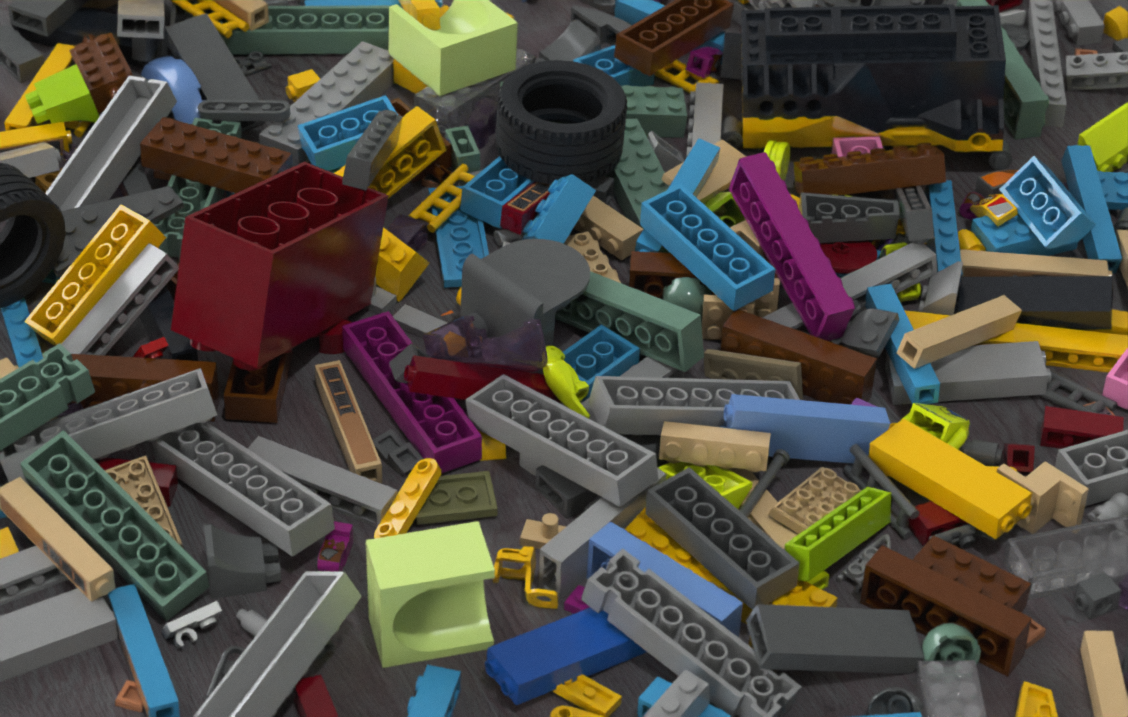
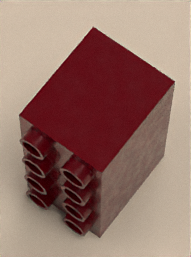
[171,162,389,370]

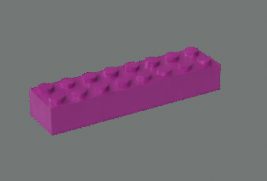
[729,152,855,341]
[342,311,482,473]

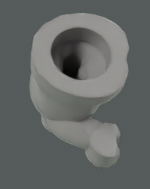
[1086,493,1128,538]

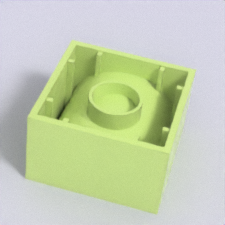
[389,0,518,96]
[366,521,495,668]

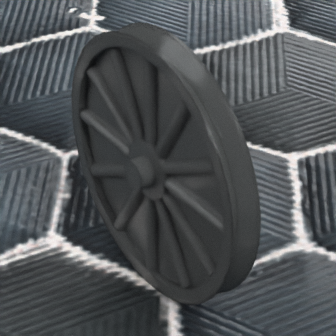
[1001,23,1030,51]

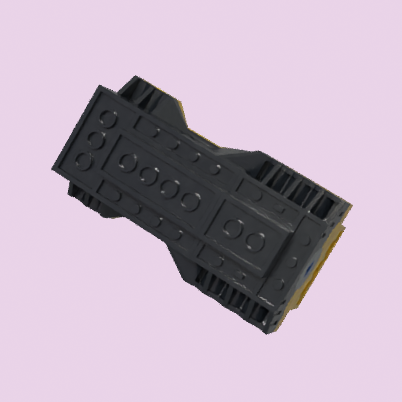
[741,4,1006,152]

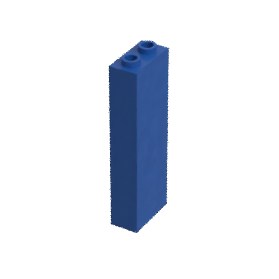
[485,608,647,705]

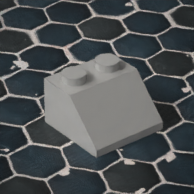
[918,261,963,316]

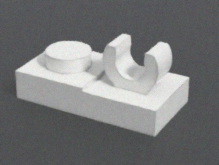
[161,601,222,649]

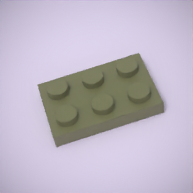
[416,471,498,525]

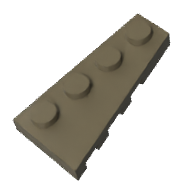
[704,349,803,400]

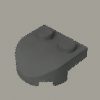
[841,308,900,357]

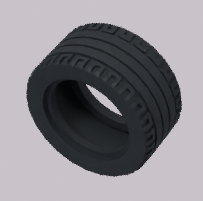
[495,60,627,185]
[0,163,66,308]

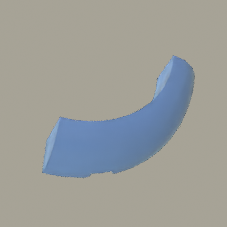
[141,56,205,124]

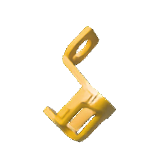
[493,546,559,609]

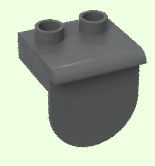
[457,239,590,374]

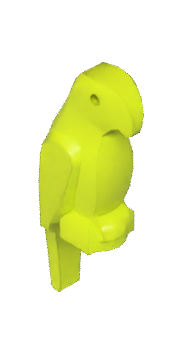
[539,346,590,419]

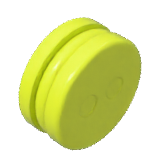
[764,140,790,181]

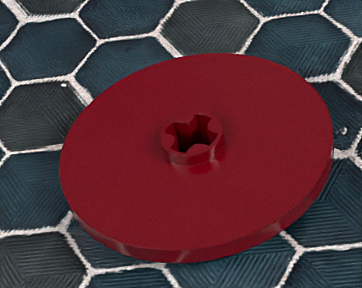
[820,240,877,274]

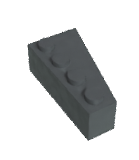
[798,193,900,243]

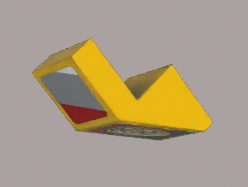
[970,194,1018,226]

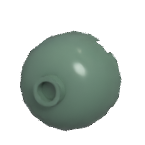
[662,277,712,322]
[922,623,981,681]

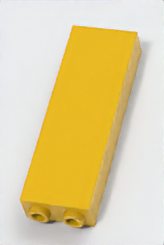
[869,418,1032,539]

